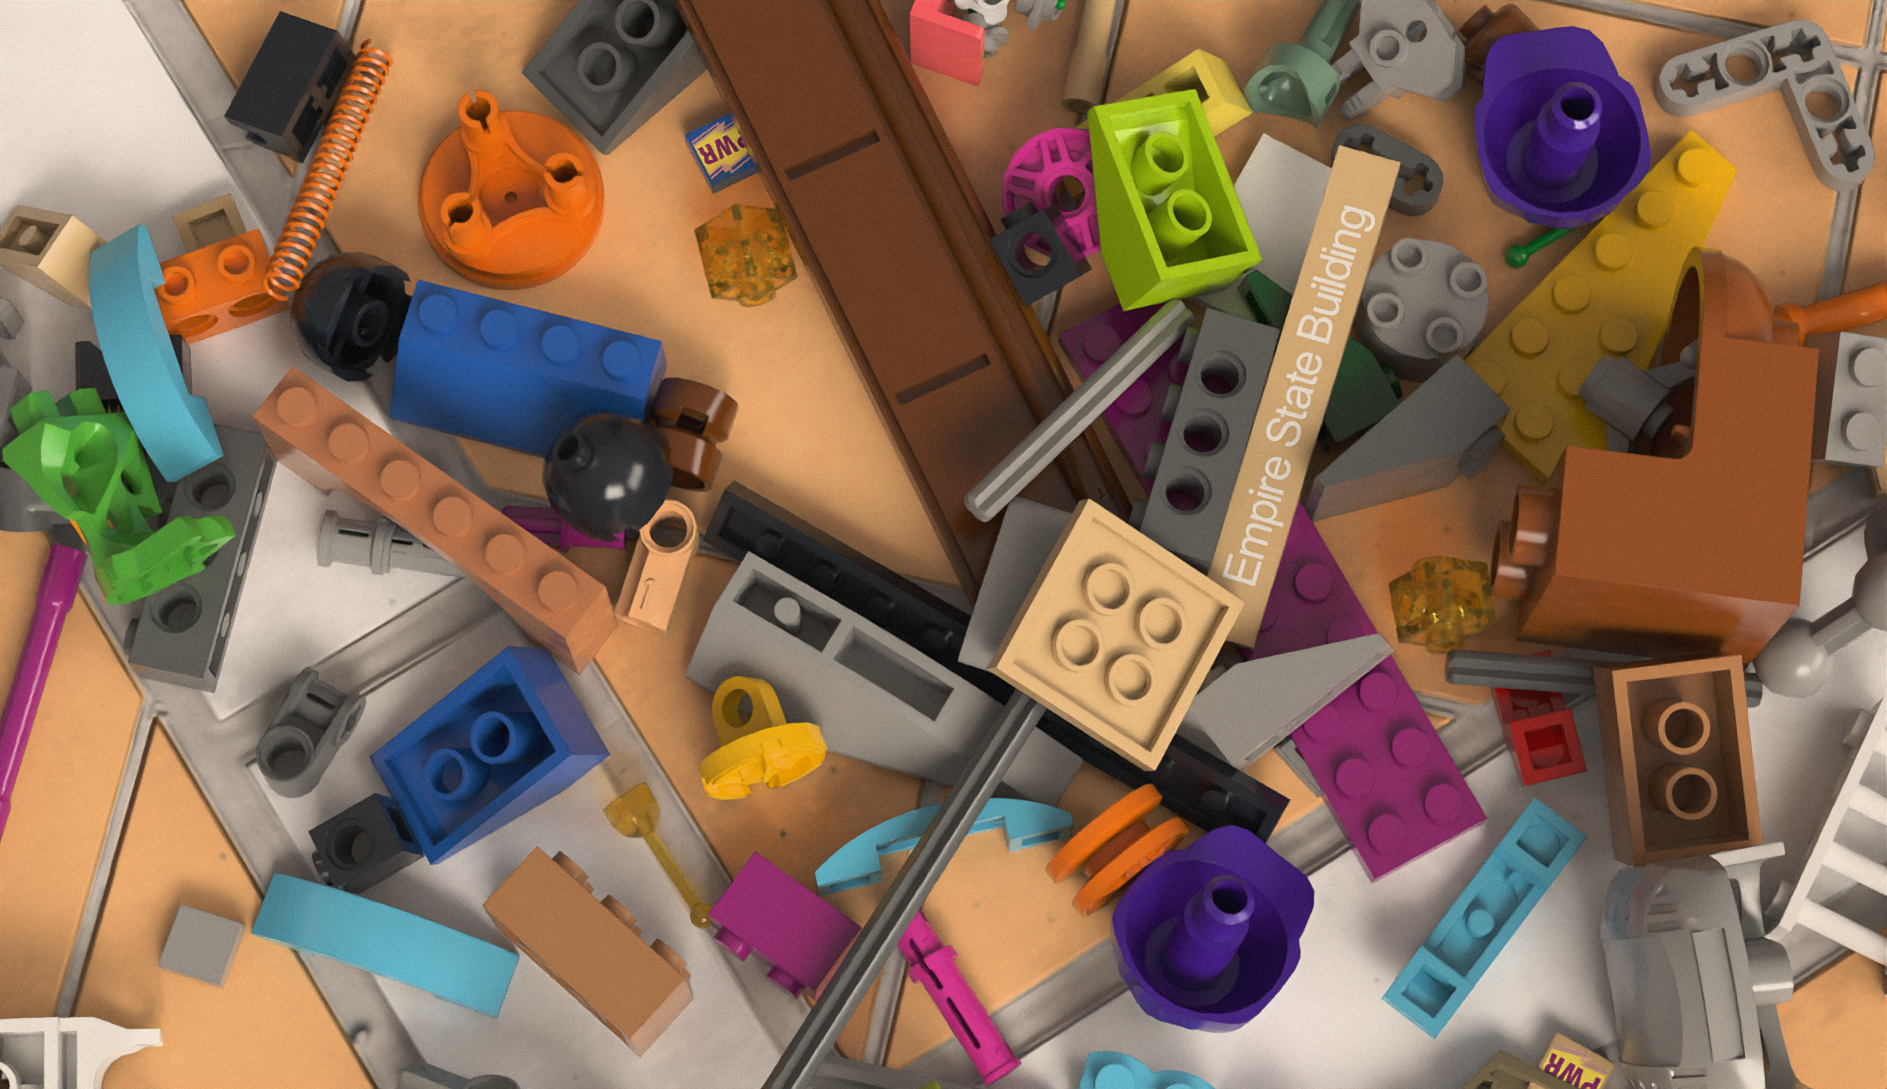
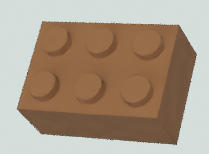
[1593,651,1763,867]
[482,846,693,1058]

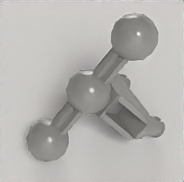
[1752,498,1887,698]

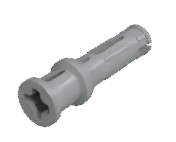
[317,509,468,578]

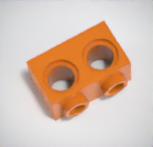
[154,228,290,345]

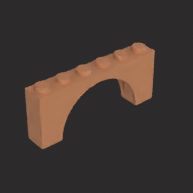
[252,366,618,676]

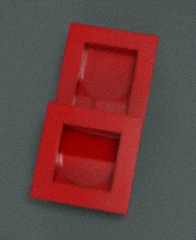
[1490,649,1587,787]

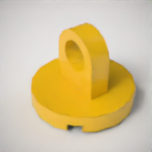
[698,676,828,800]

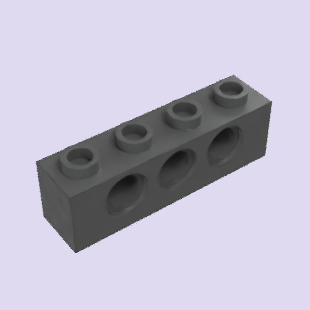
[1128,307,1281,577]
[124,424,278,693]

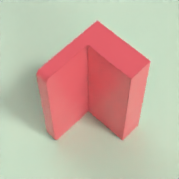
[909,0,985,86]

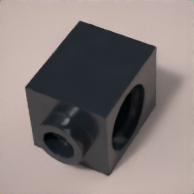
[989,201,1092,306]
[308,793,425,894]

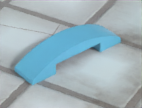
[89,224,224,482]
[1381,797,1588,1040]
[815,798,1074,897]
[251,872,520,1019]

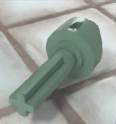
[1244,0,1362,129]

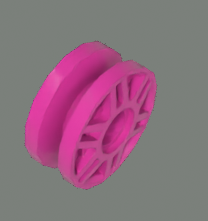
[1002,128,1101,258]

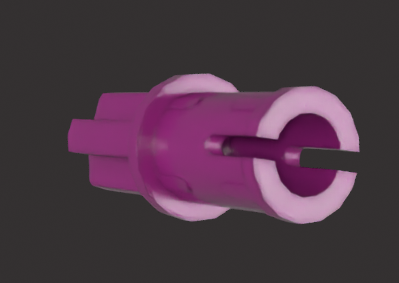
[501,506,628,553]

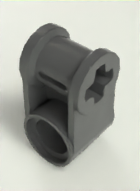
[256,667,366,798]

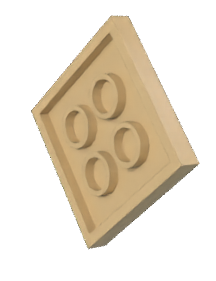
[987,499,1245,771]

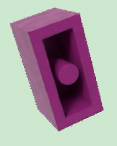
[708,851,862,1001]

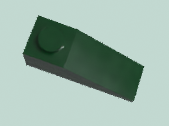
[1237,270,1403,453]

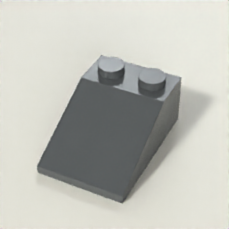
[522,0,707,155]
[1305,354,1511,522]

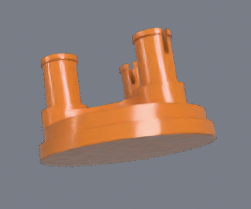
[418,90,605,290]

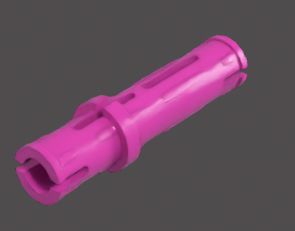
[897,909,1022,1087]

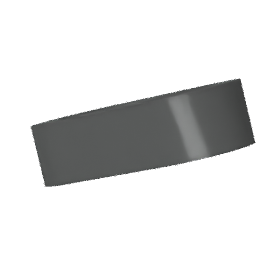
[1331,124,1444,216]

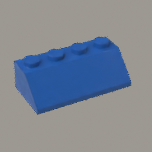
[389,279,667,458]

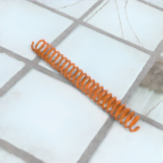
[261,39,393,301]

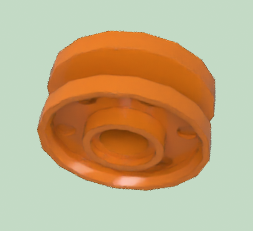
[1045,784,1189,917]

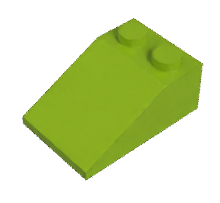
[1088,89,1263,311]

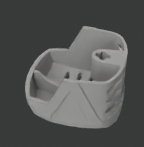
[1598,841,1812,1089]

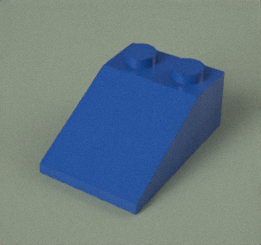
[369,646,611,865]

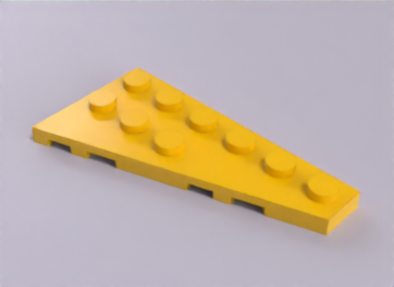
[1464,129,1738,485]

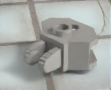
[1331,0,1466,121]

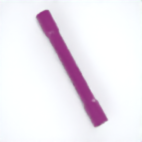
[0,544,88,843]

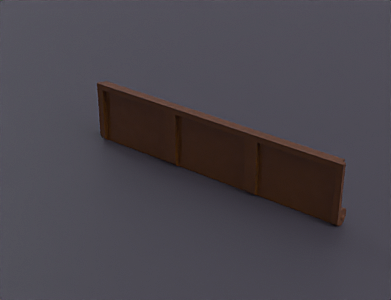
[673,0,1133,610]

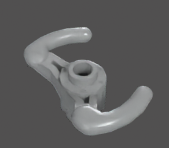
[1578,339,1698,454]

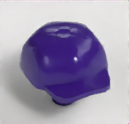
[1473,26,1651,229]
[1110,825,1315,1033]

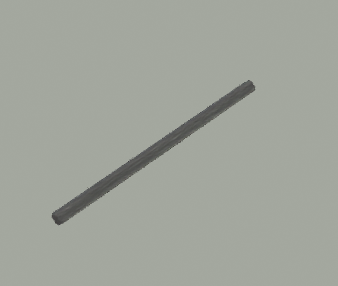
[761,688,1047,1089]

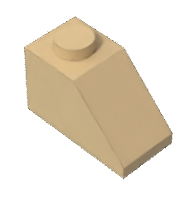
[0,205,107,310]

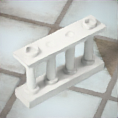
[1764,696,1887,997]

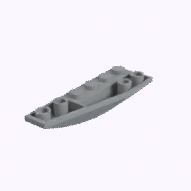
[685,551,1083,807]

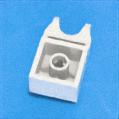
[0,1017,163,1089]

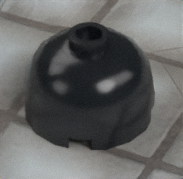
[290,252,412,382]
[542,409,673,542]

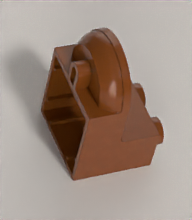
[1489,247,1819,670]

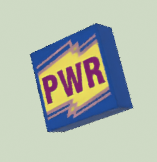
[684,114,758,194]

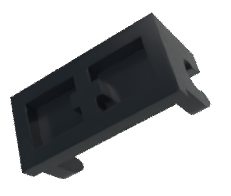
[224,11,357,164]

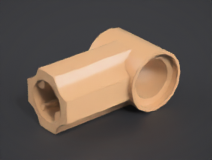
[614,500,700,634]

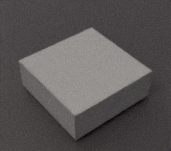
[158,904,246,989]

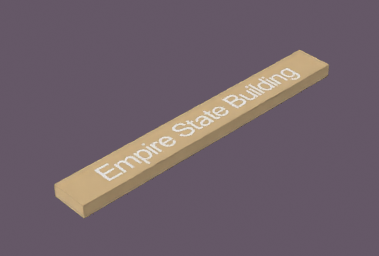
[1207,145,1401,651]

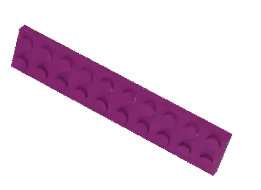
[1058,299,1487,884]

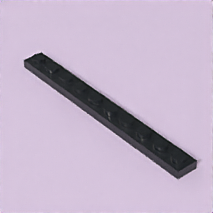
[702,480,1291,844]

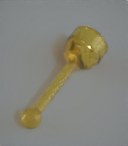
[603,782,713,929]

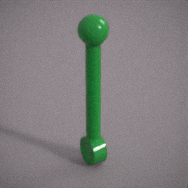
[1505,216,1605,269]

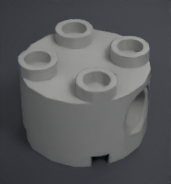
[1354,238,1489,383]

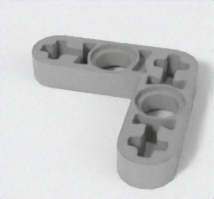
[1654,19,1875,192]

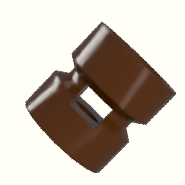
[650,377,739,492]

